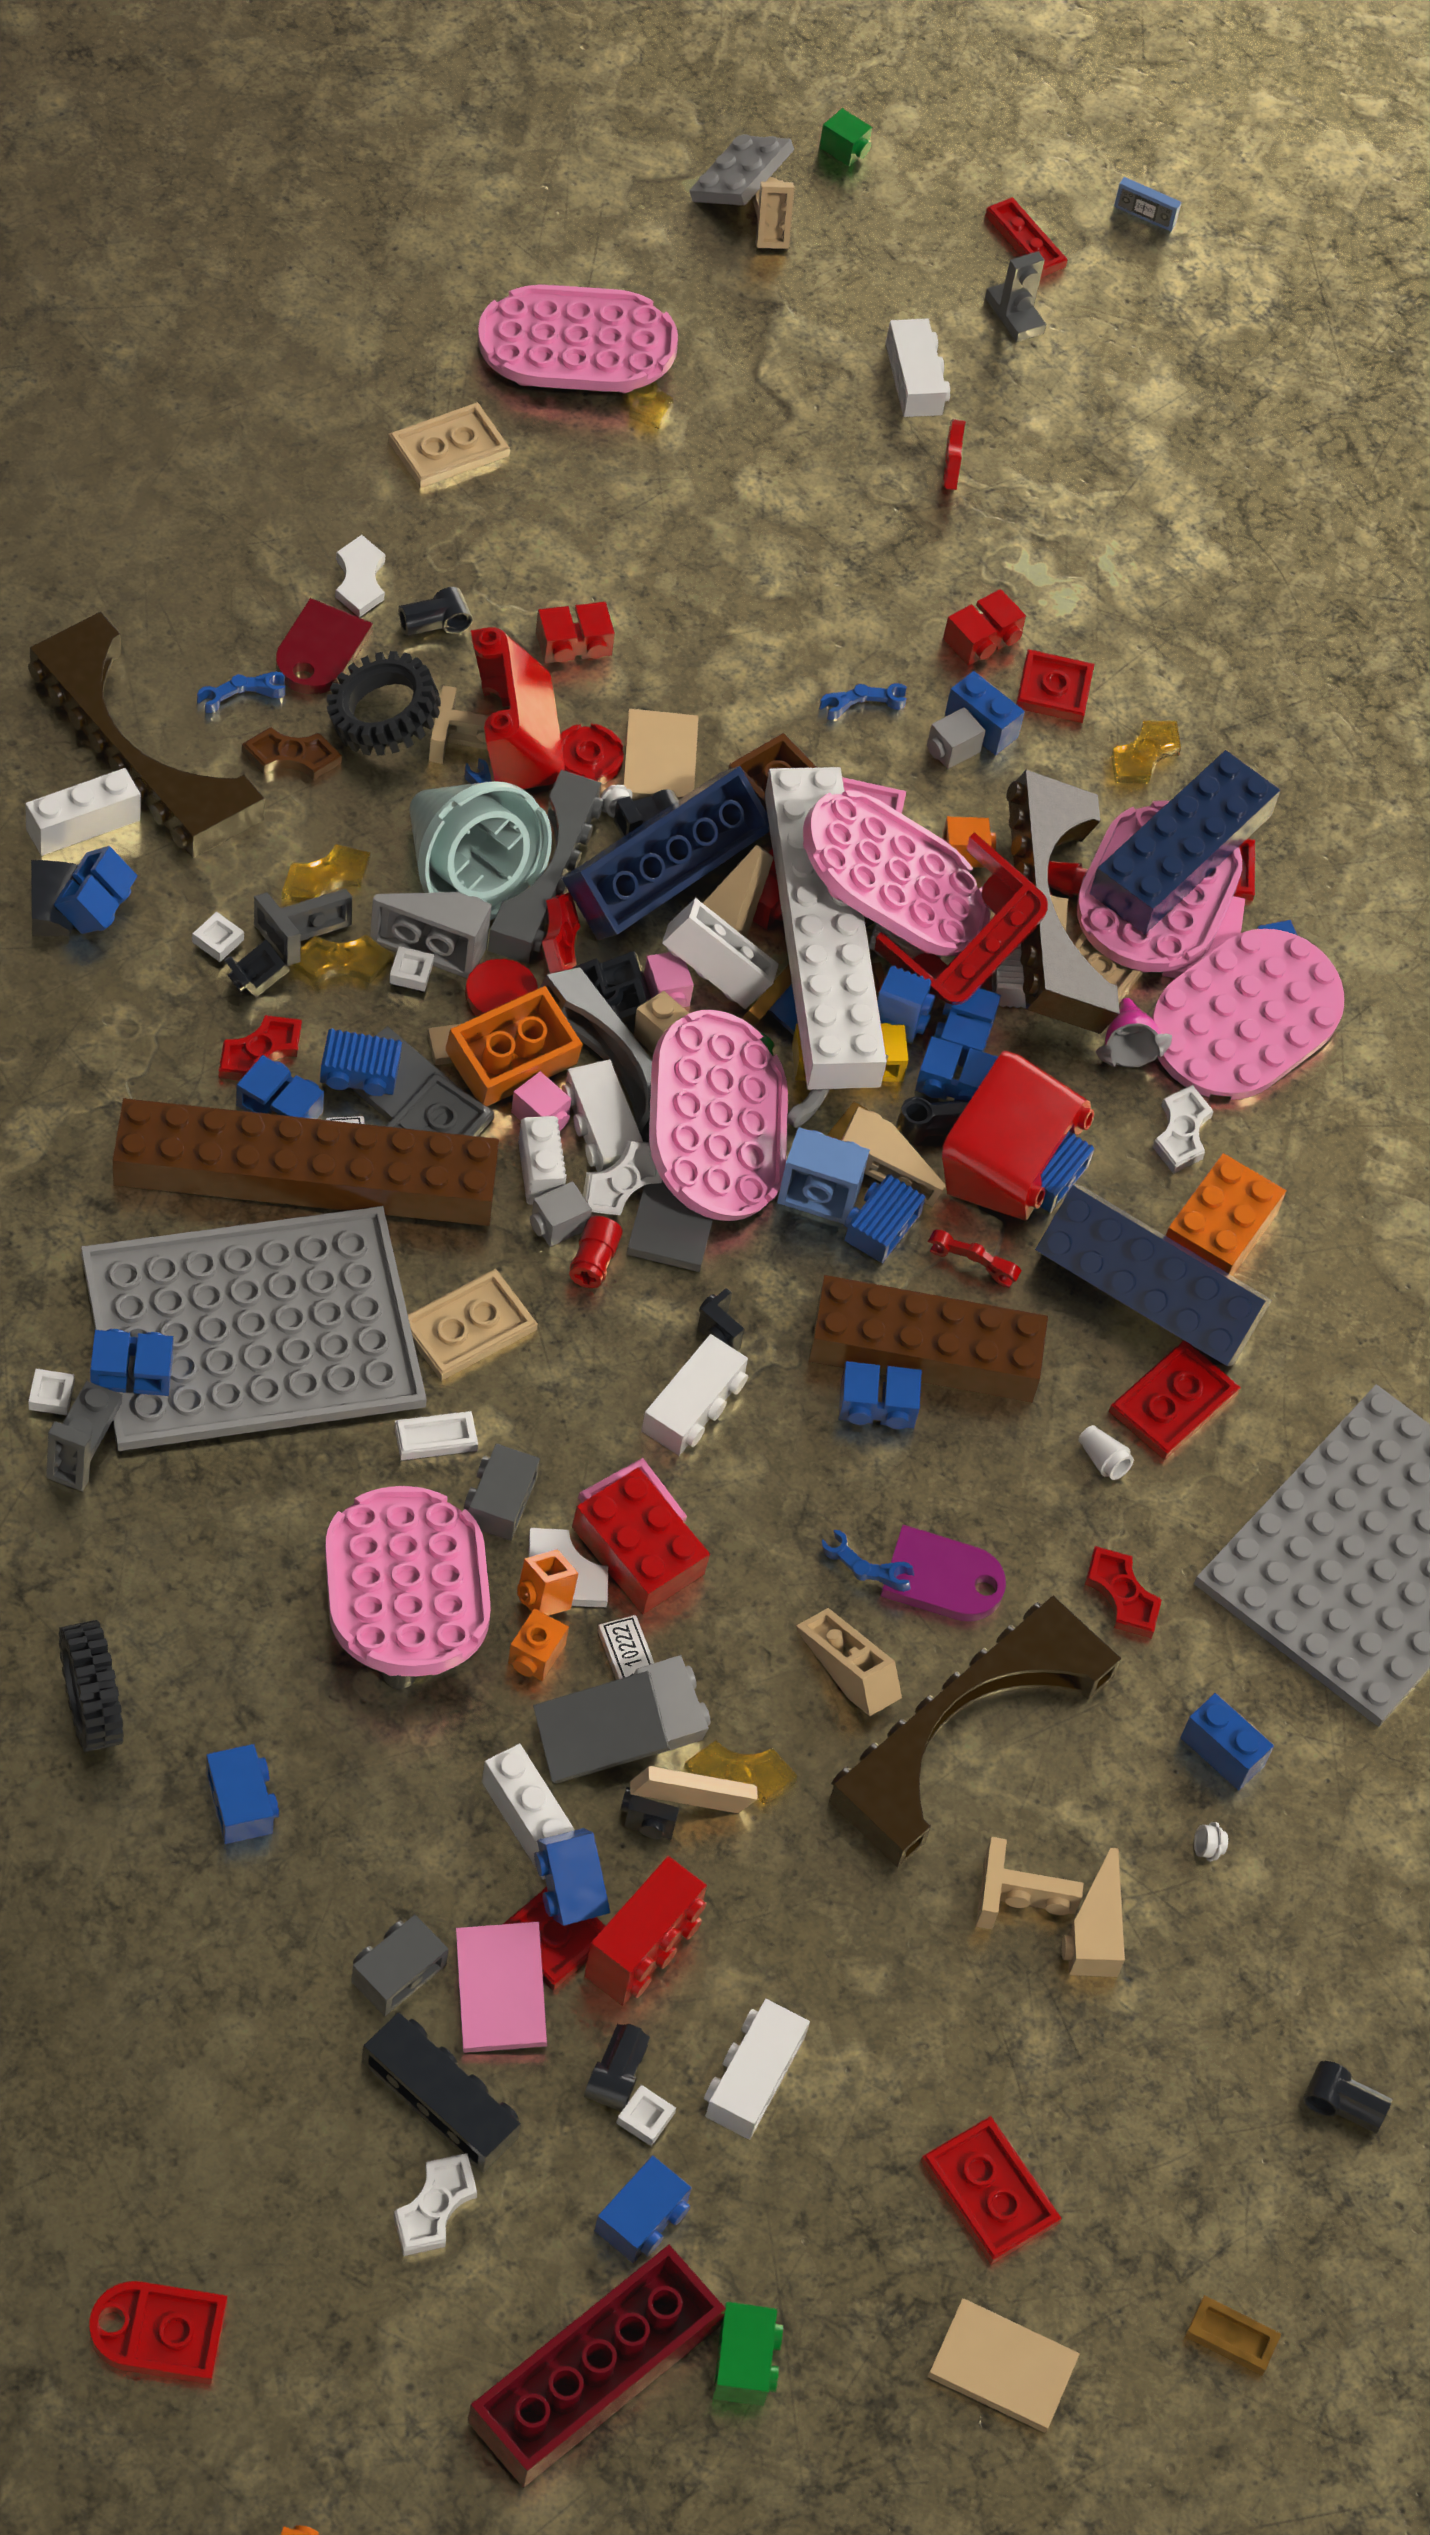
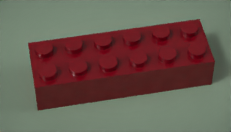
[467,2244,726,2488]

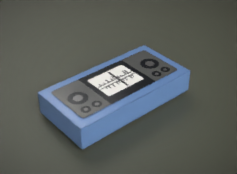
[1114,177,1182,231]

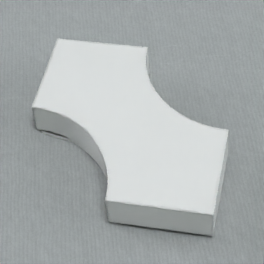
[335,535,385,617]
[1153,1085,1214,1174]
[583,1140,662,1215]
[529,1528,608,1607]
[394,2153,477,2256]

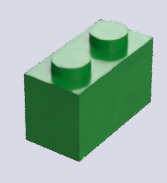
[712,2301,783,2406]

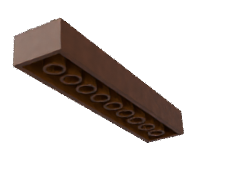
[113,1098,499,1226]

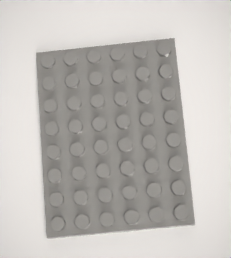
[81,1206,427,1451]
[1194,1384,1430,1727]

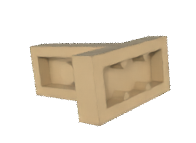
[752,177,794,249]
[429,685,489,764]
[976,1837,1084,1930]

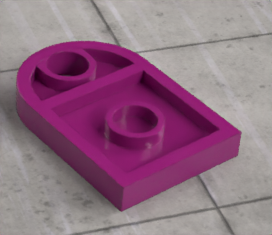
[881,1524,1006,1621]

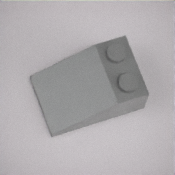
[370,892,492,979]

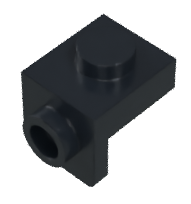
[225,940,290,998]
[697,1288,745,1351]
[620,1787,679,1840]

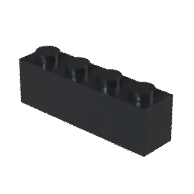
[362,2012,521,2173]

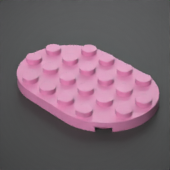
[478,285,678,393]
[803,790,990,956]
[1077,801,1242,973]
[1152,929,1344,1100]
[649,1010,788,1221]
[325,1486,491,1676]

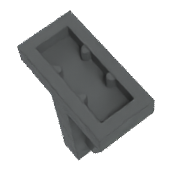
[985,251,1047,342]
[254,888,352,966]
[46,1381,123,1492]

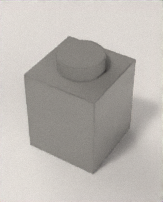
[927,707,986,769]
[530,1181,592,1247]

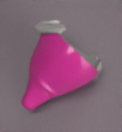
[1095,998,1172,1067]

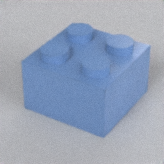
[777,1127,870,1224]

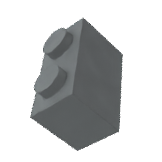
[464,1443,540,1541]
[351,1915,449,2017]

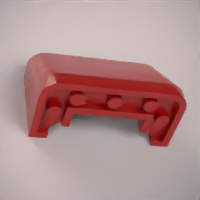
[471,627,565,789]
[942,1050,1094,1221]

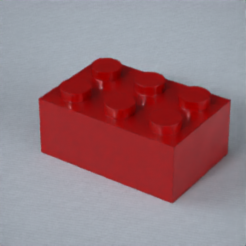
[572,1467,710,1615]
[584,1855,707,2006]

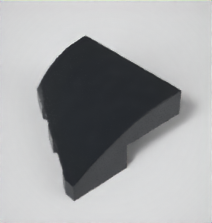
[31,860,81,936]
[572,951,651,1025]

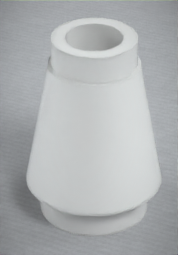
[1079,1425,1134,1480]

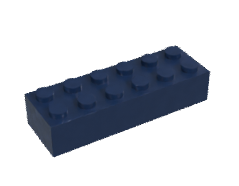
[1089,750,1281,935]
[561,766,770,940]
[1035,1185,1272,1366]

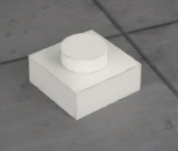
[192,912,244,962]
[389,946,434,992]
[28,1369,75,1415]
[617,2085,676,2146]

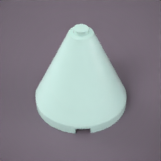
[409,781,552,920]

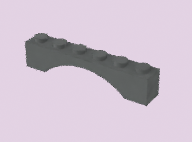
[488,770,604,964]
[540,967,652,1142]

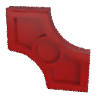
[942,418,966,490]
[542,892,581,974]
[219,1015,302,1081]
[1084,1546,1162,1639]

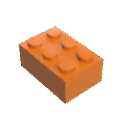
[445,986,583,1106]
[1166,1153,1287,1276]

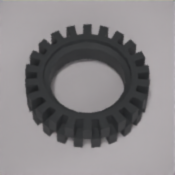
[327,651,441,756]
[58,1620,124,1752]

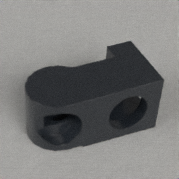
[614,789,678,837]

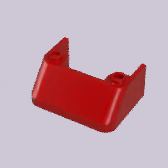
[875,832,1048,1005]

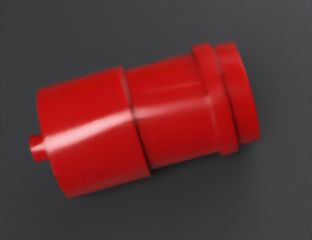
[569,1216,623,1289]

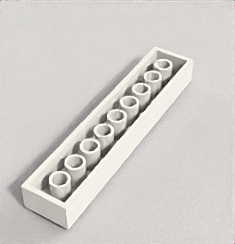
[765,767,887,1090]

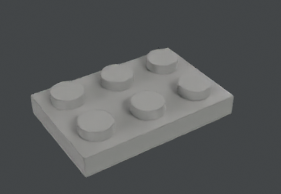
[689,134,794,206]

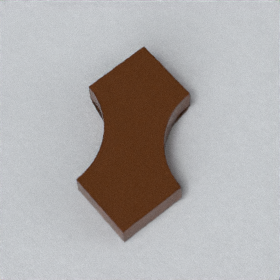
[242,727,342,780]

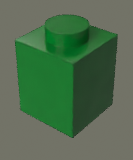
[819,108,873,167]

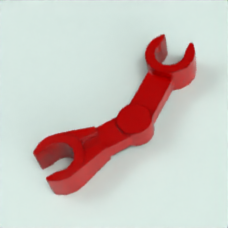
[927,1229,1022,1288]

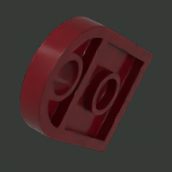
[276,598,373,695]

